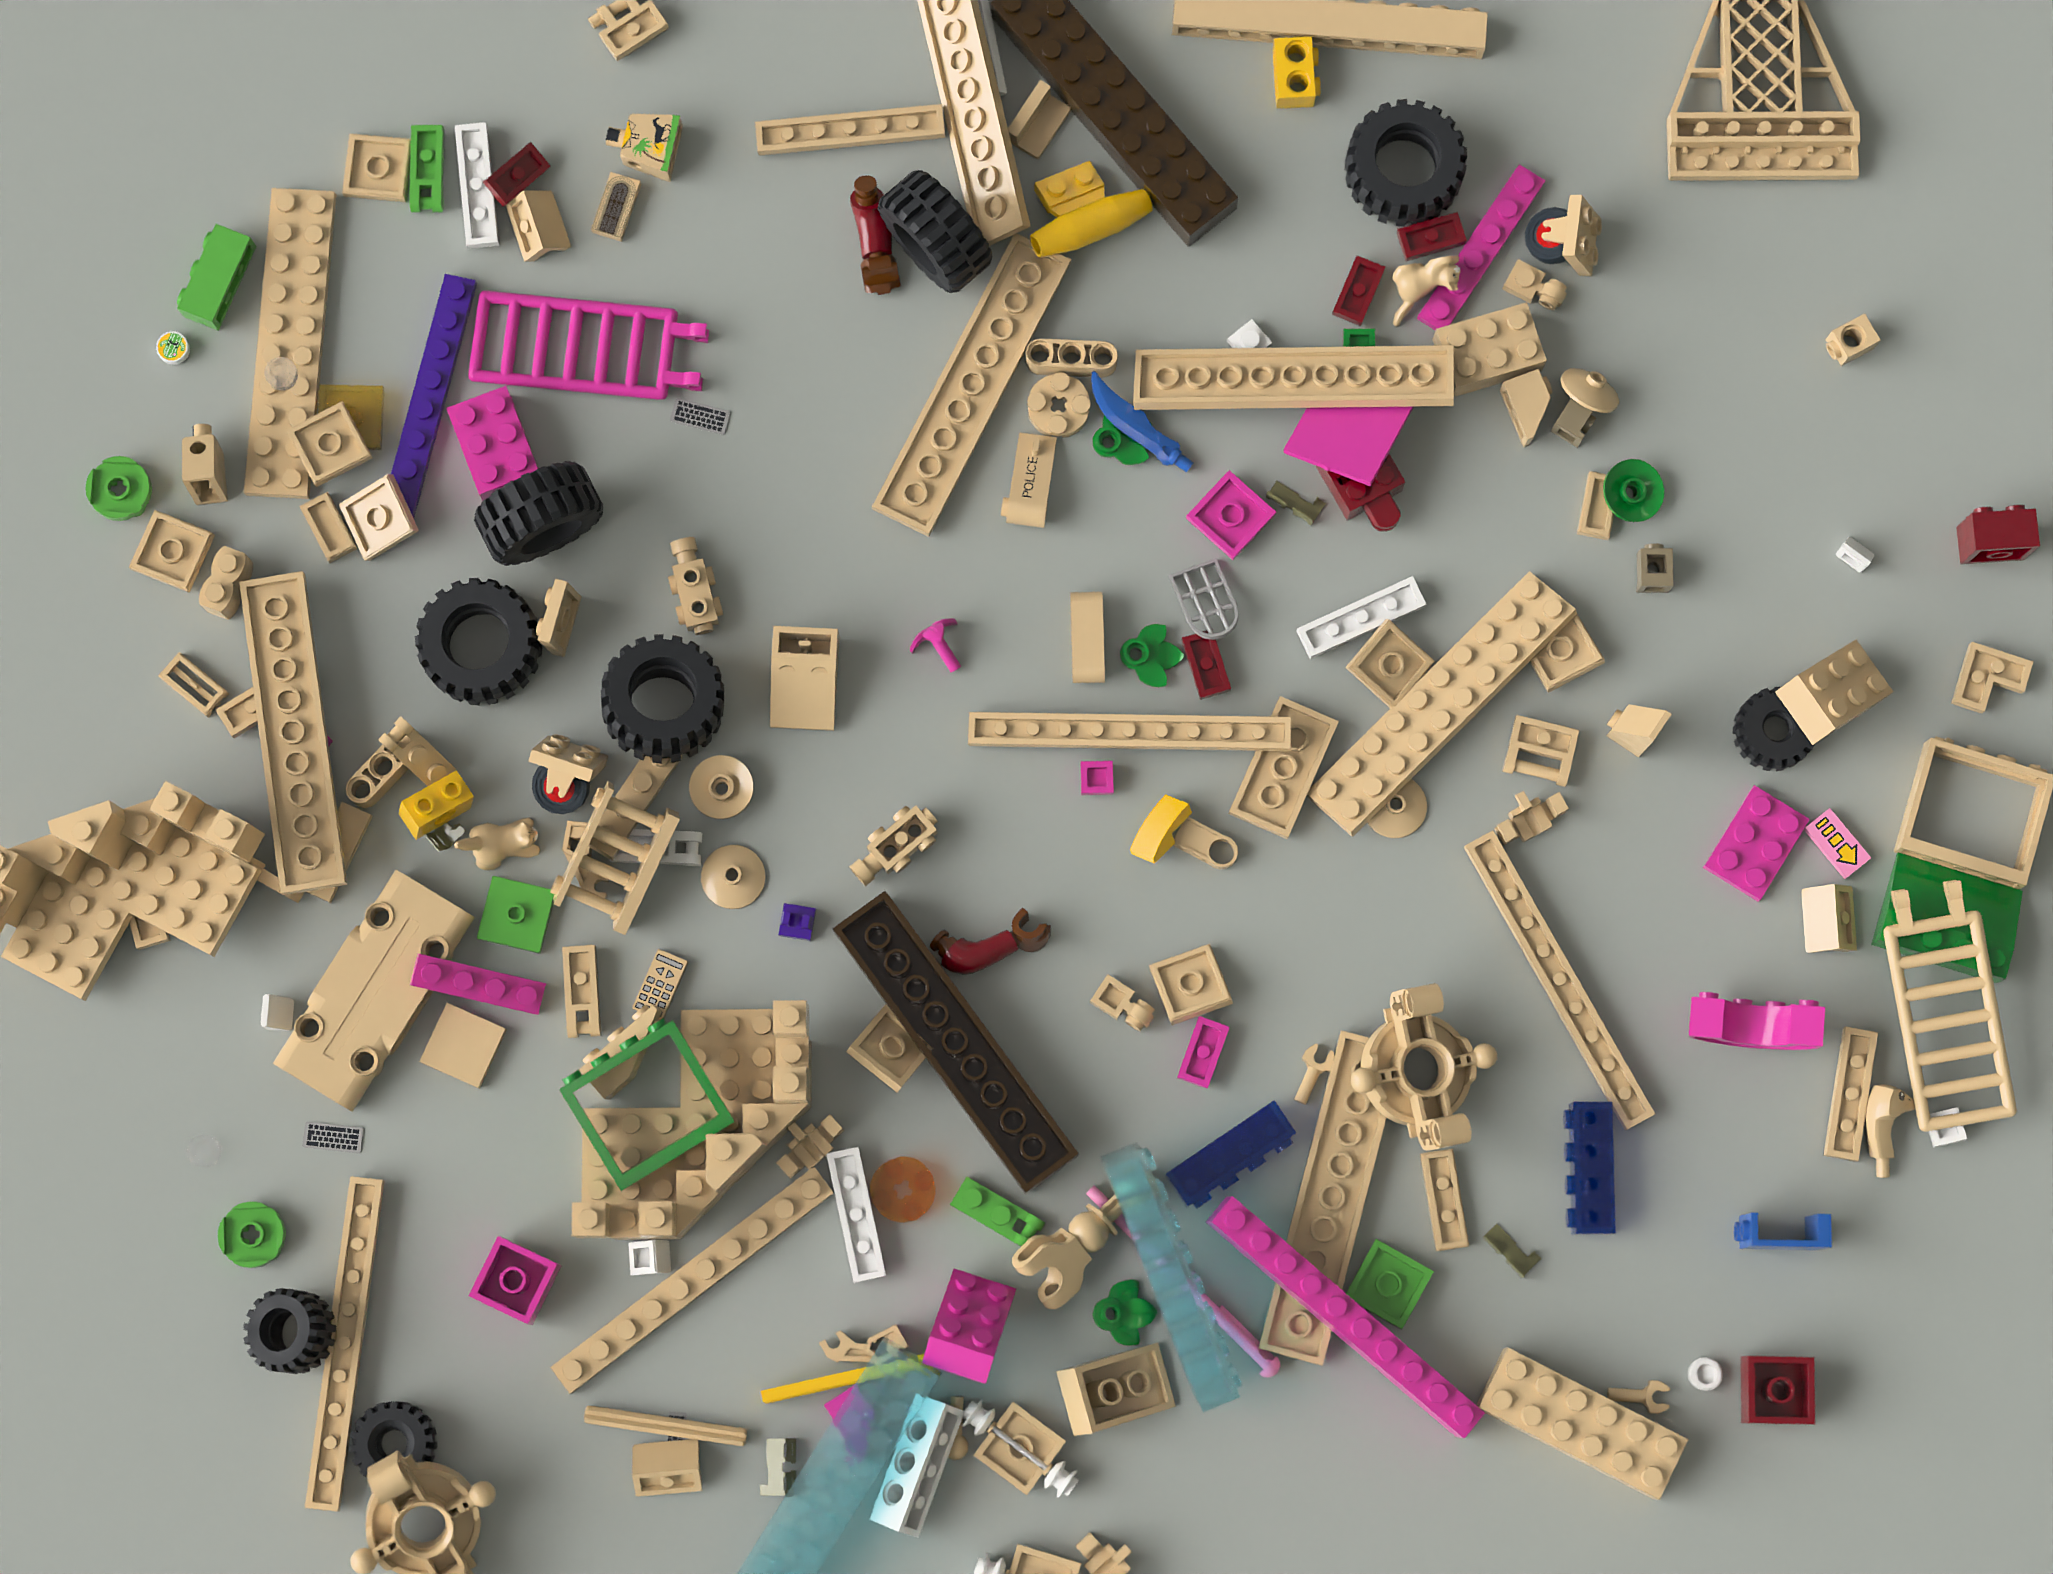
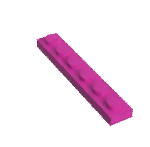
[1417,164,1545,331]

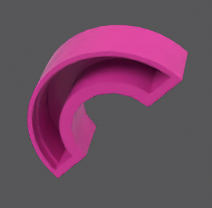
[1689,992,1825,1050]

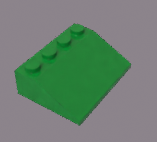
[1871,852,2023,983]

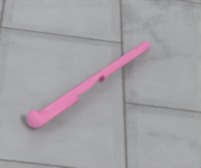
[1086,1185,1280,1378]

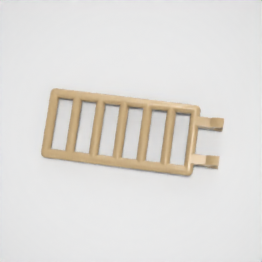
[1884,880,2017,1132]

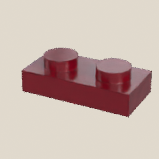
[483,142,551,206]
[1396,212,1467,261]
[1332,255,1386,326]
[1181,629,1231,700]

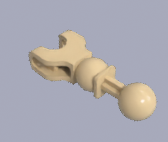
[1012,1167,1157,1309]

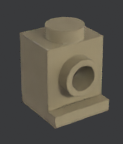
[1551,398,1596,448]
[1636,543,1674,593]

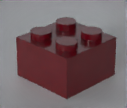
[1956,505,2040,565]
[1740,1356,1815,1425]

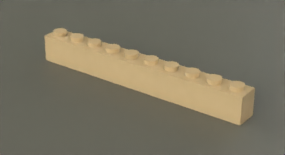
[1172,0,1488,59]

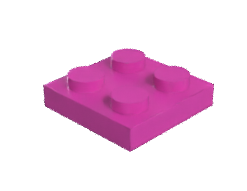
[1186,470,1276,560]

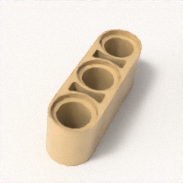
[1026,339,1118,377]
[1070,591,1105,683]
[345,734,408,808]

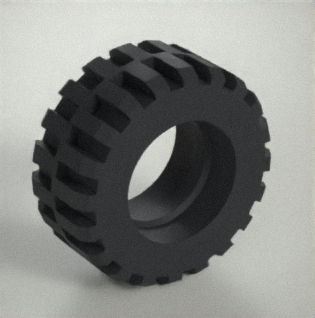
[1344,99,1468,227]
[878,170,993,293]
[474,461,603,566]
[415,578,543,705]
[601,634,724,764]

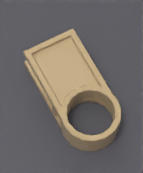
[1173,817,1238,870]

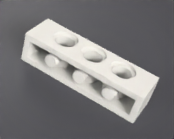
[870,1393,964,1538]

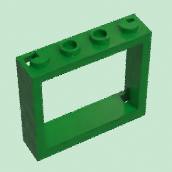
[559,1018,734,1191]

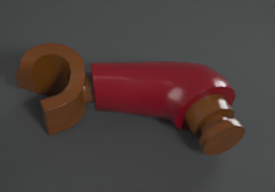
[850,175,901,295]
[930,907,1051,975]

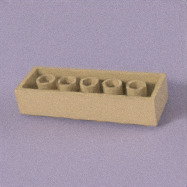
[1476,1348,1688,1500]

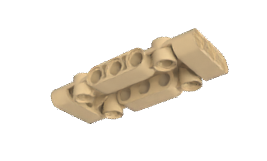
[273,870,475,1112]

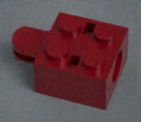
[1316,454,1406,532]

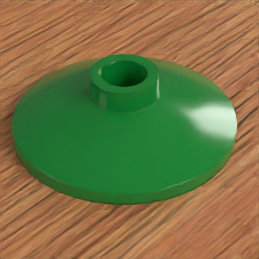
[1603,459,1664,522]

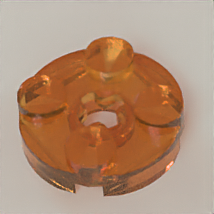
[870,1156,936,1223]

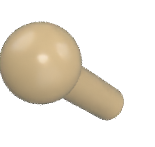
[948,1396,968,1460]

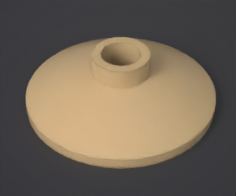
[1561,368,1619,413]
[689,755,754,819]
[1367,779,1427,838]
[701,845,766,909]

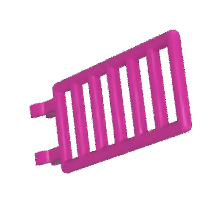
[468,290,709,400]

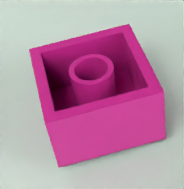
[468,1236,562,1325]

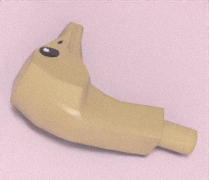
[1865,1084,1915,1178]

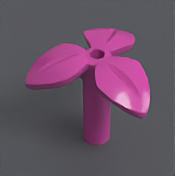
[910,618,961,673]

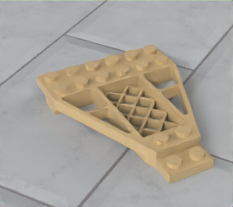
[1666,0,1860,181]

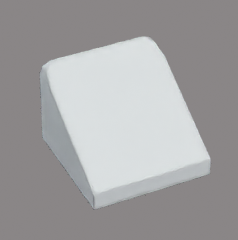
[1836,537,1874,573]
[261,994,294,1031]
[629,1240,671,1276]

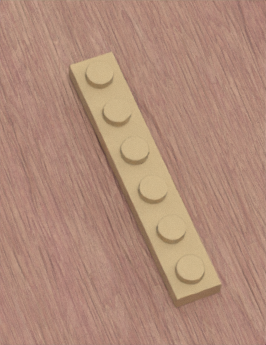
[755,104,945,156]

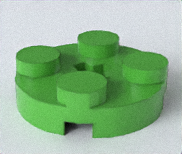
[85,456,152,521]
[218,1202,286,1268]

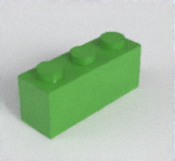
[177,224,257,331]

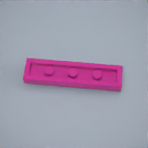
[410,953,546,1015]

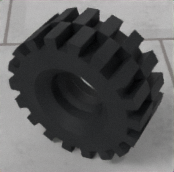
[1732,687,1815,771]
[349,1401,438,1477]

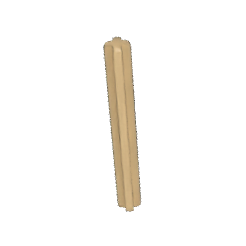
[584,1406,747,1446]

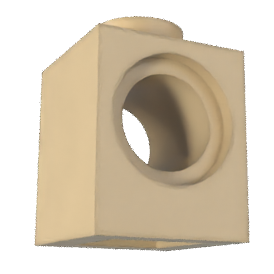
[1825,313,1881,366]

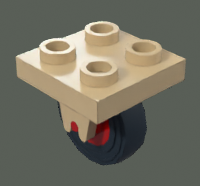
[1525,195,1602,276]
[529,734,608,814]

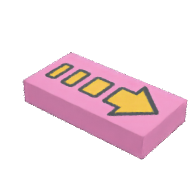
[1804,808,1871,879]

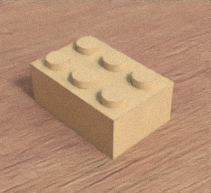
[1432,302,1547,397]
[1775,639,1893,745]

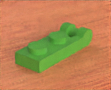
[410,125,444,213]
[950,1176,1045,1247]

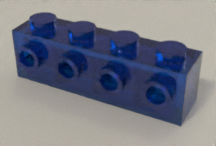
[1165,1100,1296,1209]
[1563,1102,1616,1235]

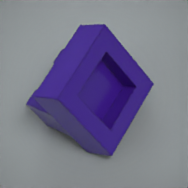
[778,903,816,941]

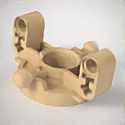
[1351,983,1497,1151]
[351,1451,496,1574]

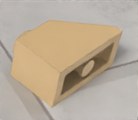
[1500,369,1552,447]

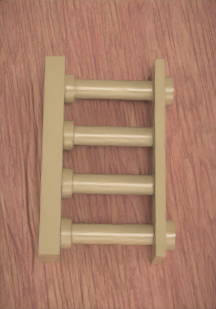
[550,781,680,935]

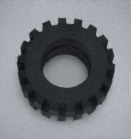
[243,1288,336,1374]

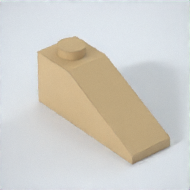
[1607,704,1672,758]

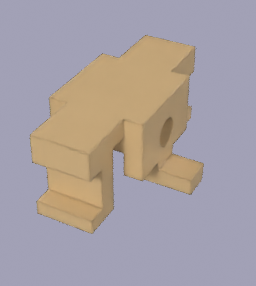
[1494,791,1569,846]
[776,1114,844,1179]
[1075,1533,1132,1574]

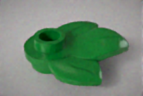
[1092,415,1152,465]
[1120,624,1184,688]
[1093,1279,1157,1346]

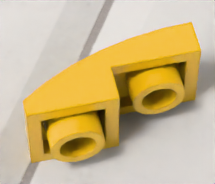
[1130,794,1192,864]

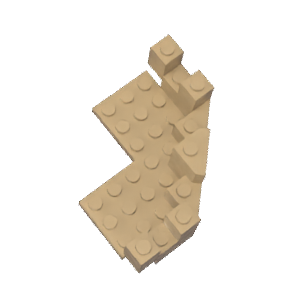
[0,781,265,1001]
[572,1000,812,1240]

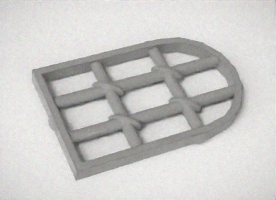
[1169,558,1239,640]

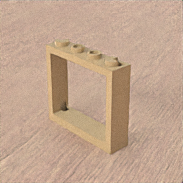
[1894,736,2053,889]

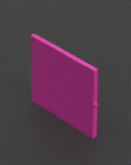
[1283,406,1415,486]

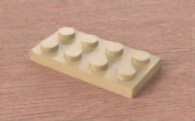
[1228,696,1339,839]

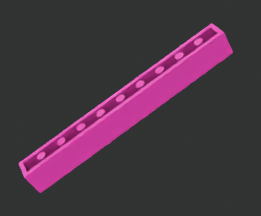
[1206,1196,1485,1439]

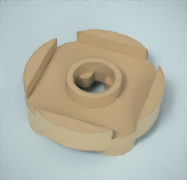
[1027,372,1090,437]

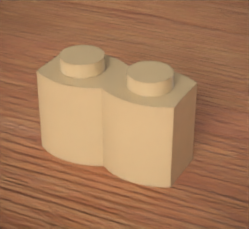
[199,546,253,620]

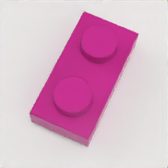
[1177,1016,1229,1089]

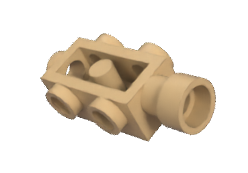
[668,537,723,635]
[849,806,938,887]

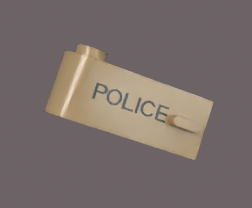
[1001,432,1057,528]

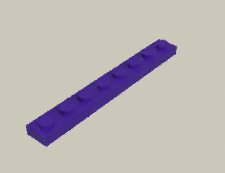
[391,273,477,519]

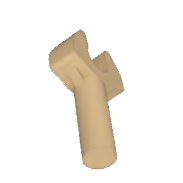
[1294,1043,1334,1105]
[1607,1380,1670,1414]

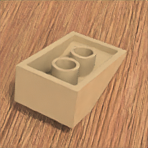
[1056,1342,1176,1436]

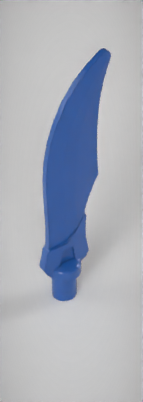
[1091,371,1194,473]

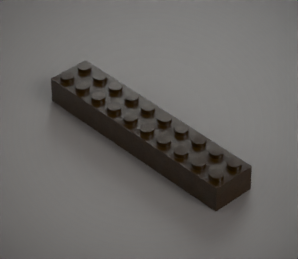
[990,0,1239,247]
[832,891,1079,1195]

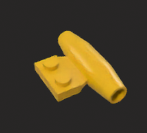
[1030,160,1152,258]

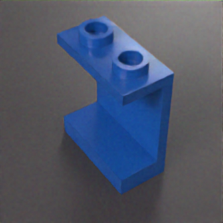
[1734,1213,1832,1250]

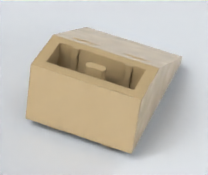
[770,626,840,731]

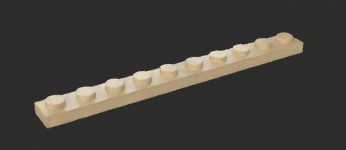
[968,712,1291,751]
[1464,830,1655,1131]
[550,1167,834,1394]
[305,1176,385,1512]

